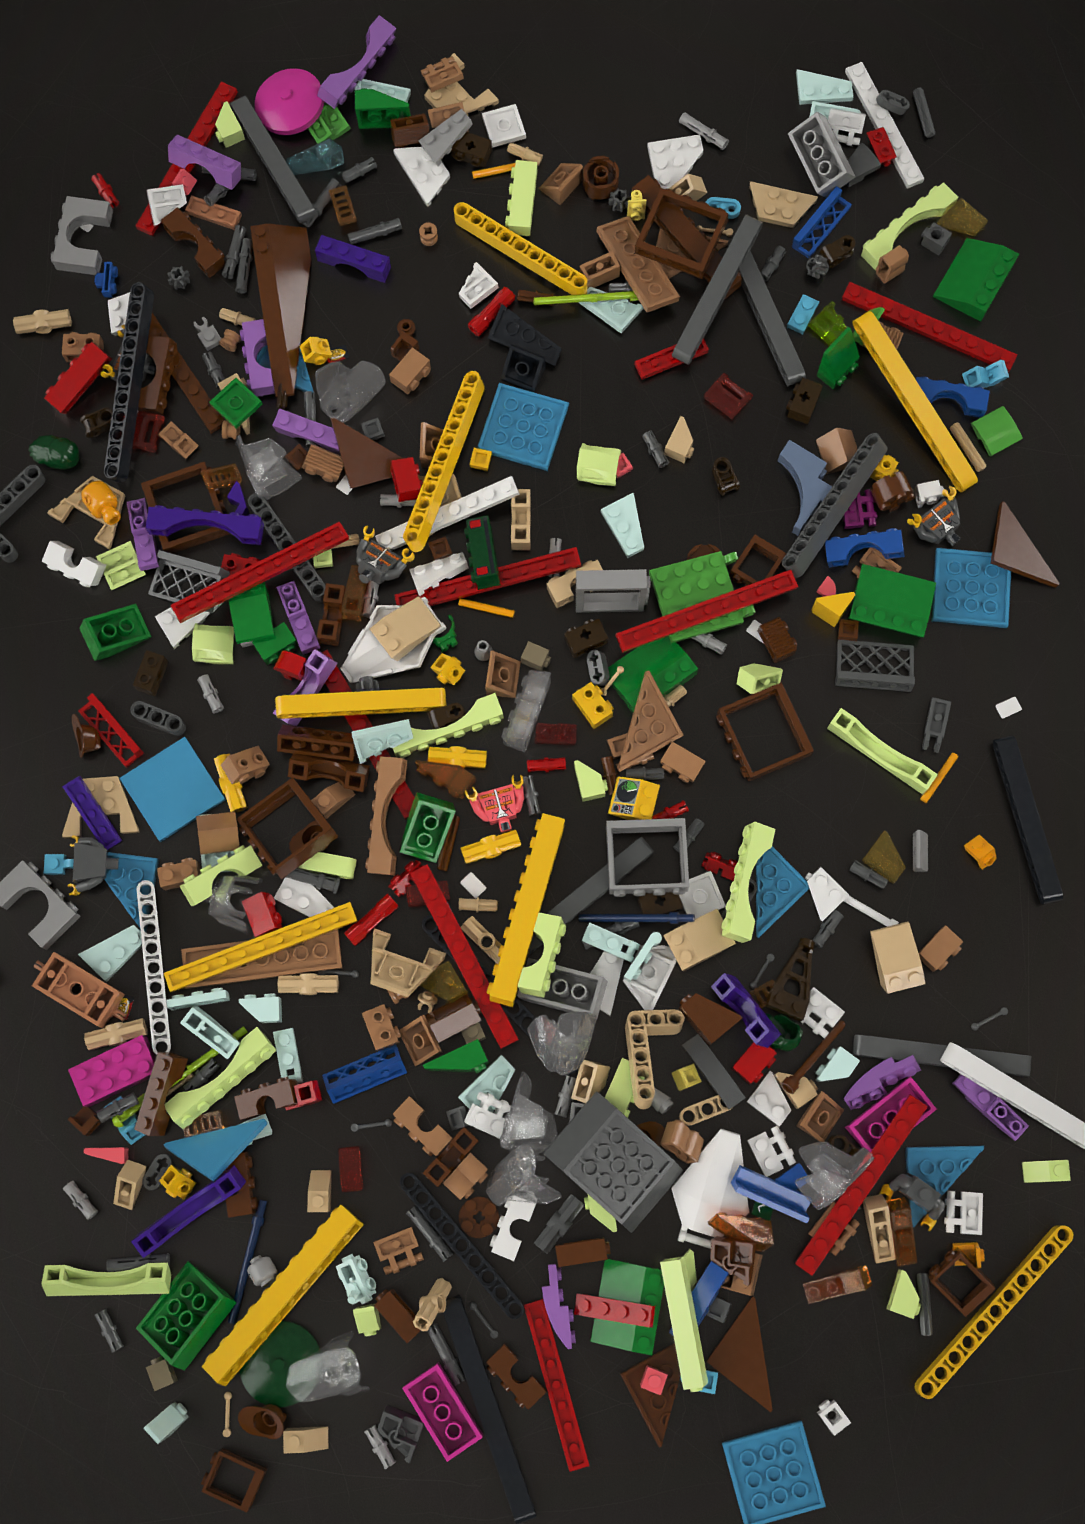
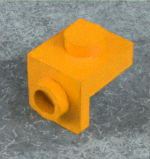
[964,834,997,870]
[953,1242,985,1268]

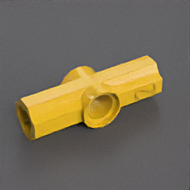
[428,746,487,769]
[214,754,247,813]
[461,830,521,864]

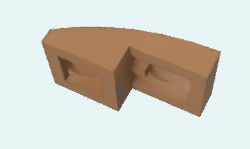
[158,421,199,459]

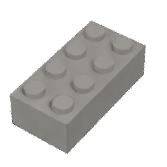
[788,112,856,198]
[517,958,608,1020]

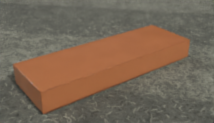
[185,195,242,230]

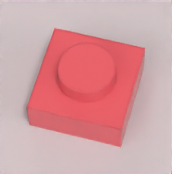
[172,169,197,195]

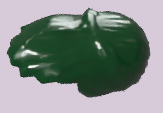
[28,435,79,470]
[765,1013,803,1051]

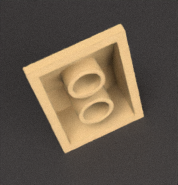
[370,596,441,662]
[664,909,736,971]
[870,922,925,994]

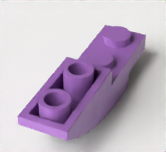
[127,498,159,571]
[277,581,320,655]
[844,1055,921,1110]
[952,1074,1029,1141]
[542,1263,576,1349]

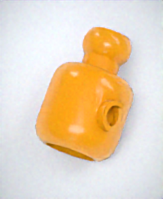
[81,481,121,525]

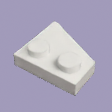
[147,184,187,226]
[459,262,499,309]
[807,867,849,921]
[747,1071,791,1127]

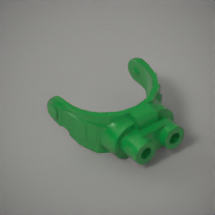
[432,615,458,652]

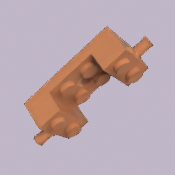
[32,952,127,1028]

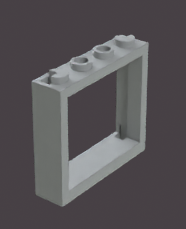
[576,569,650,613]
[606,818,689,897]

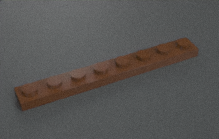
[148,313,224,434]

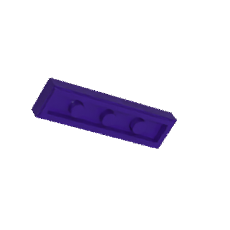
[62,776,123,850]

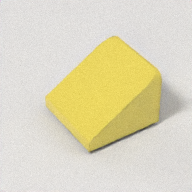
[672,1063,702,1091]

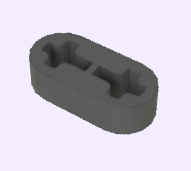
[876,90,910,115]
[587,650,610,686]
[143,1154,173,1190]

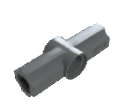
[534,1194,585,1254]

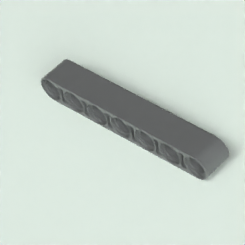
[248,493,325,603]

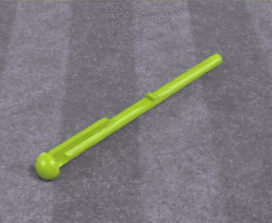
[533,291,638,305]
[112,1026,248,1128]

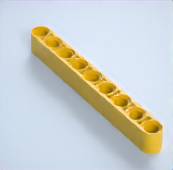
[454,202,588,295]
[275,688,447,719]

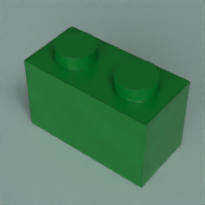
[252,622,298,665]

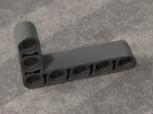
[0,465,46,563]

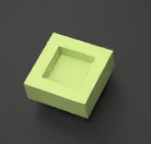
[313,548,333,568]

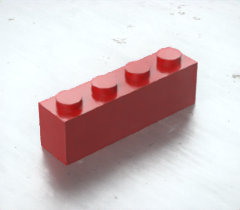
[44,342,113,414]

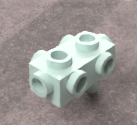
[336,1254,376,1305]

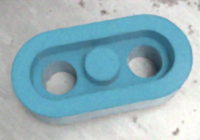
[705,197,741,219]

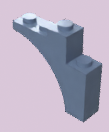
[778,440,832,536]

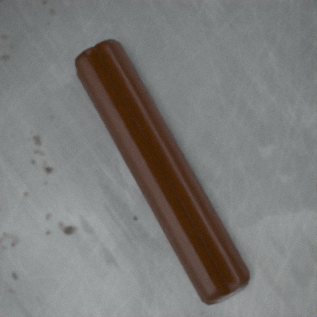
[437,815,460,871]

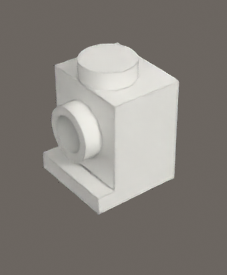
[914,480,944,508]
[817,1399,851,1436]

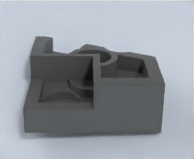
[846,143,881,187]
[377,1405,424,1463]

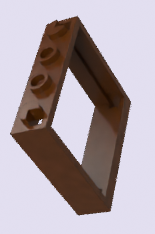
[635,188,728,279]
[141,461,230,554]
[716,682,814,782]
[237,778,338,879]

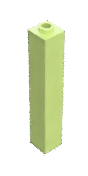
[660,1256,708,1392]

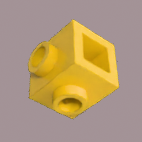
[300,337,332,365]
[870,455,899,481]
[430,653,465,685]
[159,1164,196,1199]

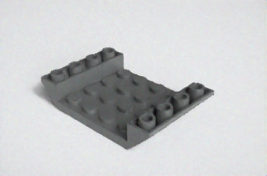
[543,1091,684,1233]

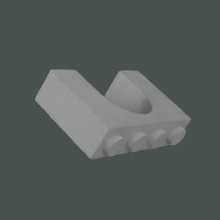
[51,196,113,275]
[0,860,81,950]

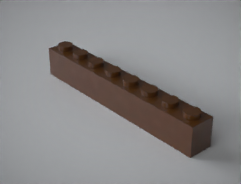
[632,175,742,299]

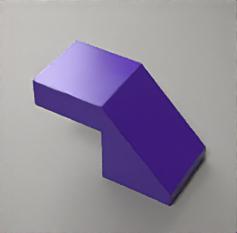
[227,481,249,516]

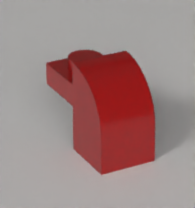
[274,651,307,681]
[285,1080,322,1111]

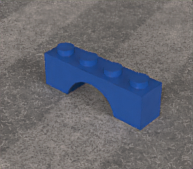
[915,377,990,418]
[825,528,905,568]

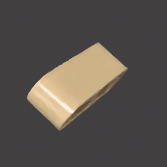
[679,1095,732,1126]

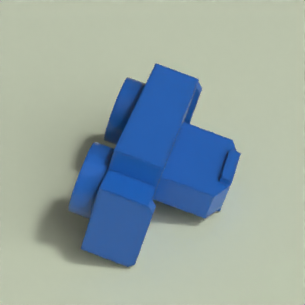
[94,262,118,298]

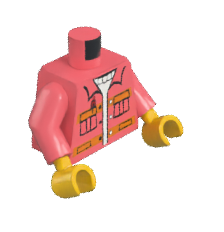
[465,774,524,833]

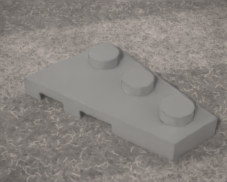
[418,109,473,166]

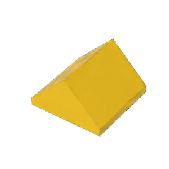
[812,592,855,628]

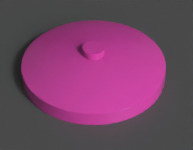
[255,69,324,135]

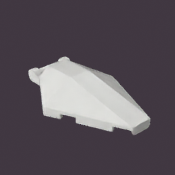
[340,597,447,683]
[671,1129,749,1249]

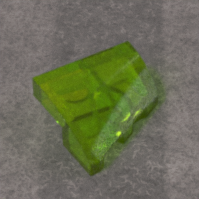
[808,301,847,346]

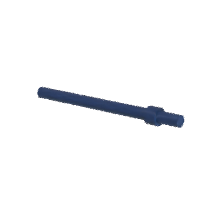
[578,912,695,924]
[228,1200,267,1324]

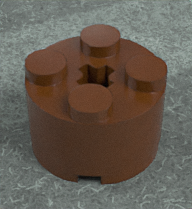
[583,156,619,200]
[870,471,915,512]

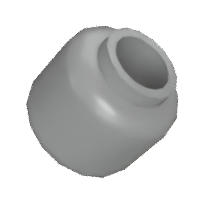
[247,1255,277,1288]

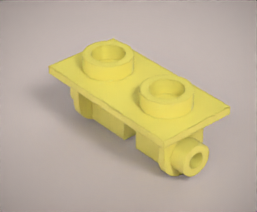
[627,190,646,221]

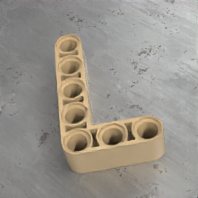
[625,1009,685,1109]

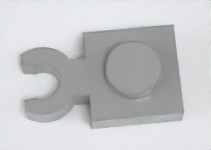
[194,317,221,351]

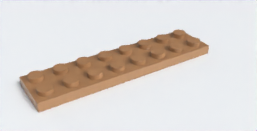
[181,929,343,989]

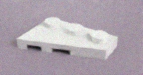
[409,552,468,596]
[590,951,624,1016]

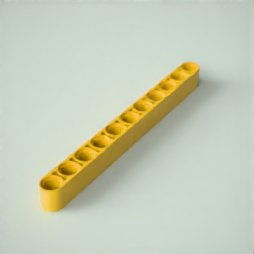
[852,311,978,492]
[403,371,485,552]
[915,1225,1073,1399]

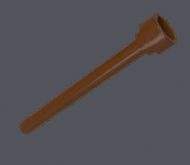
[781,1021,846,1094]

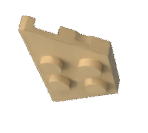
[749,182,818,228]

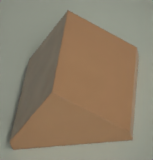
[539,163,583,205]
[420,422,443,468]
[816,428,858,474]
[485,651,521,698]
[196,812,240,855]
[399,1015,443,1066]
[796,1091,844,1144]

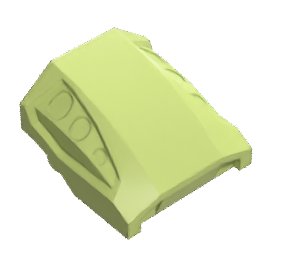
[577,443,621,486]
[192,623,234,664]

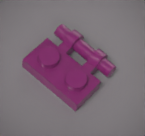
[843,489,877,529]

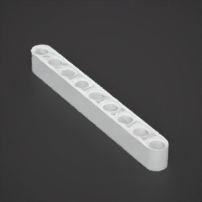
[137,880,171,1055]
[940,1042,1085,1149]

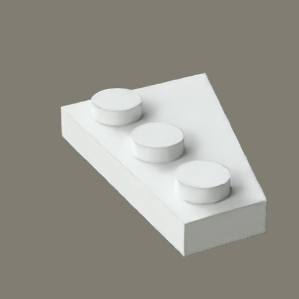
[274,877,334,917]

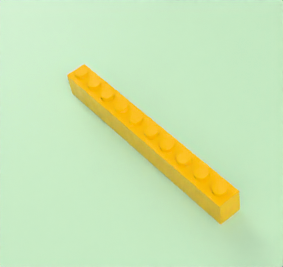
[487,813,565,1007]
[202,1205,364,1387]

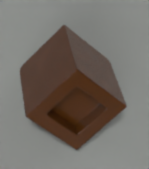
[390,332,419,361]
[68,1106,102,1136]

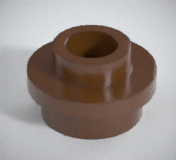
[397,319,415,336]

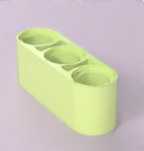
[298,852,357,879]

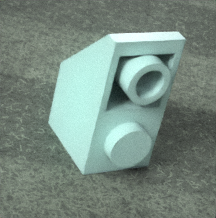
[239,994,282,1023]
[815,1046,860,1082]

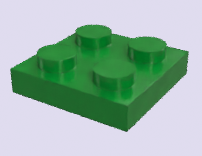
[209,378,263,429]

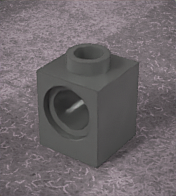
[921,222,952,255]

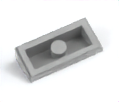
[913,830,928,872]

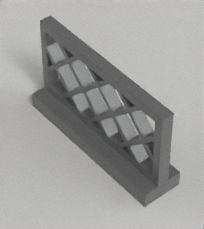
[148,550,230,613]
[835,640,915,692]

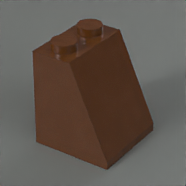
[678,993,742,1046]

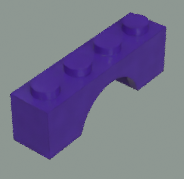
[315,235,391,283]
[711,973,781,1048]

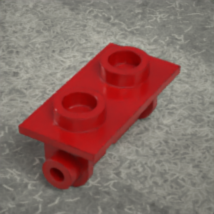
[867,127,897,167]
[701,851,738,881]
[388,860,423,897]

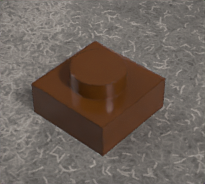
[285,444,308,471]
[428,536,452,560]
[838,619,859,641]

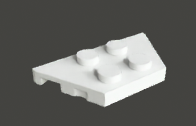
[393,147,450,207]
[623,945,677,1010]

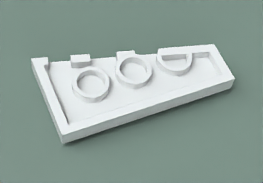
[155,581,224,649]

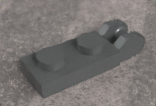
[922,697,951,753]

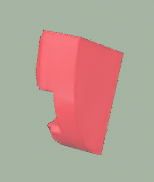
[616,453,633,478]
[817,576,836,597]

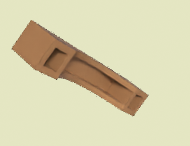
[366,756,407,876]

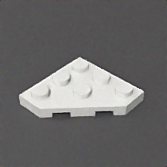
[647,135,703,189]

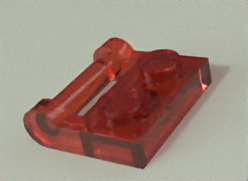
[704,373,753,419]
[132,411,165,453]

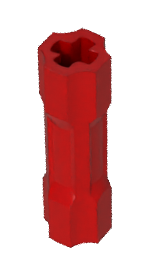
[468,287,515,337]
[344,894,399,946]

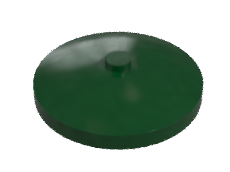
[239,1321,322,1407]

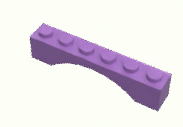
[317,15,396,109]

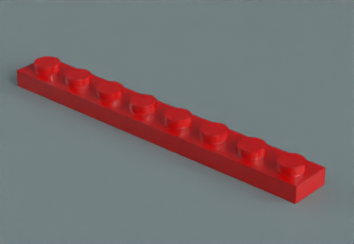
[524,1299,589,1472]

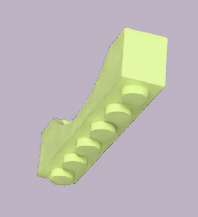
[861,182,958,271]
[393,693,504,758]
[827,708,938,794]
[721,822,775,943]
[165,1027,277,1129]
[41,1263,172,1296]

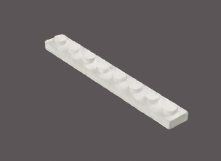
[845,62,924,189]
[375,476,520,551]

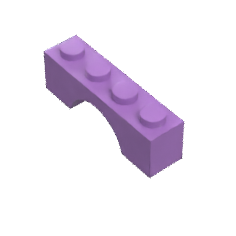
[168,135,241,190]
[240,319,275,397]
[272,409,340,455]
[273,649,338,726]

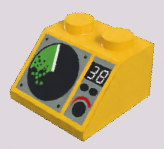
[608,777,660,820]

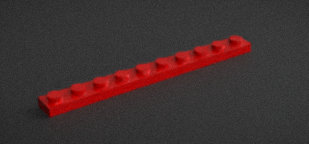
[136,82,238,236]
[842,282,1018,373]
[170,522,349,623]
[394,547,582,606]
[615,570,798,653]
[322,650,415,820]
[410,864,519,1049]
[795,1094,928,1276]

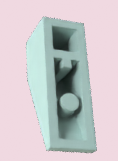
[180,1005,240,1059]
[144,1402,189,1444]

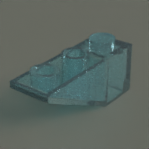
[286,138,344,175]

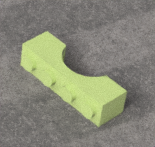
[180,845,263,906]
[518,913,566,998]

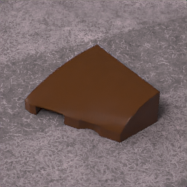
[711,1236,756,1286]

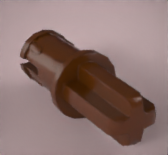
[517,290,554,306]
[601,756,618,795]

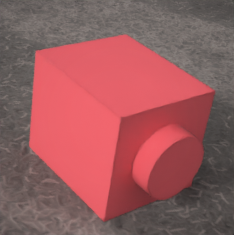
[640,1365,668,1395]

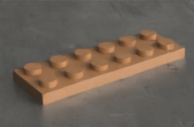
[596,216,680,312]

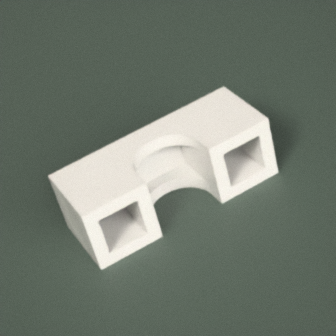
[42,541,106,587]
[489,1193,537,1261]

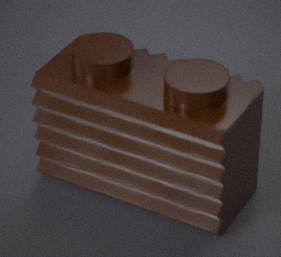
[390,113,429,148]
[757,617,797,663]

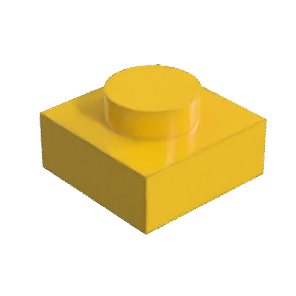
[470,448,492,471]

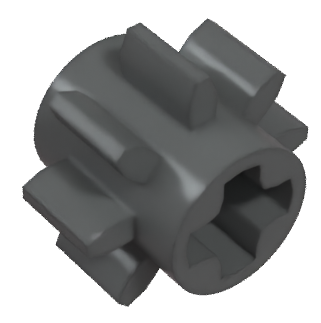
[609,188,631,212]
[806,254,829,279]
[167,266,190,290]
[355,676,380,692]

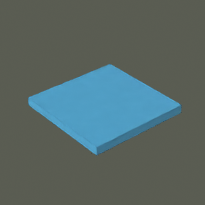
[477,383,569,471]
[931,548,1011,628]
[119,737,226,842]
[722,1420,826,1524]

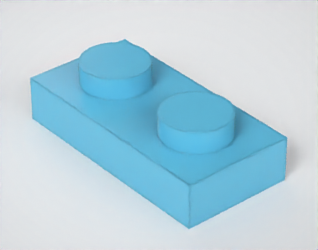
[787,294,819,335]

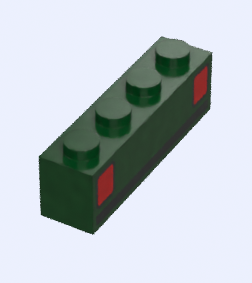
[464,515,501,590]

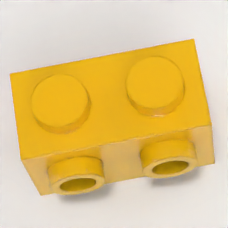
[572,682,614,729]

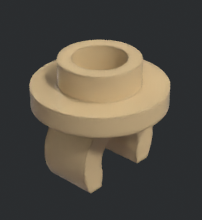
[418,991,438,1013]

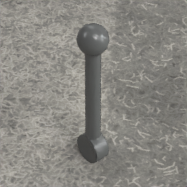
[749,954,775,990]
[318,970,359,978]
[971,1007,1008,1031]
[351,1119,392,1132]
[469,1302,498,1339]

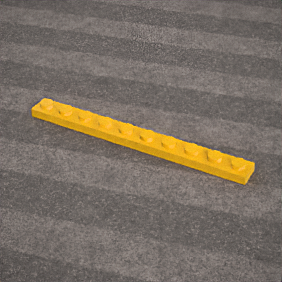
[164,902,357,992]

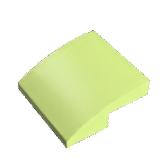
[96,541,146,590]

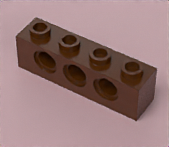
[277,724,357,761]

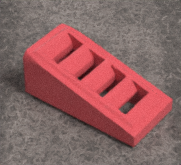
[84,1147,129,1164]

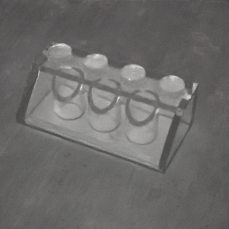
[501,670,551,752]

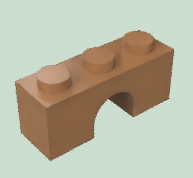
[393,1096,453,1157]

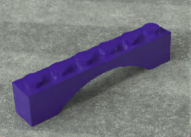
[146,505,264,545]
[131,1165,246,1258]

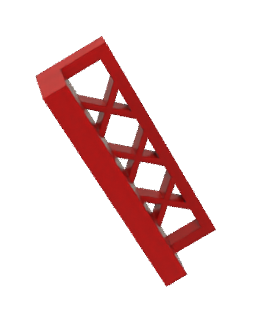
[78,693,144,768]

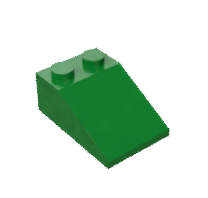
[355,88,411,129]
[816,327,860,389]
[228,582,274,644]
[79,604,151,661]
[399,792,456,863]
[423,1039,489,1073]

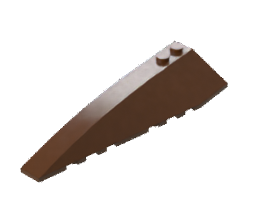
[250,223,312,398]

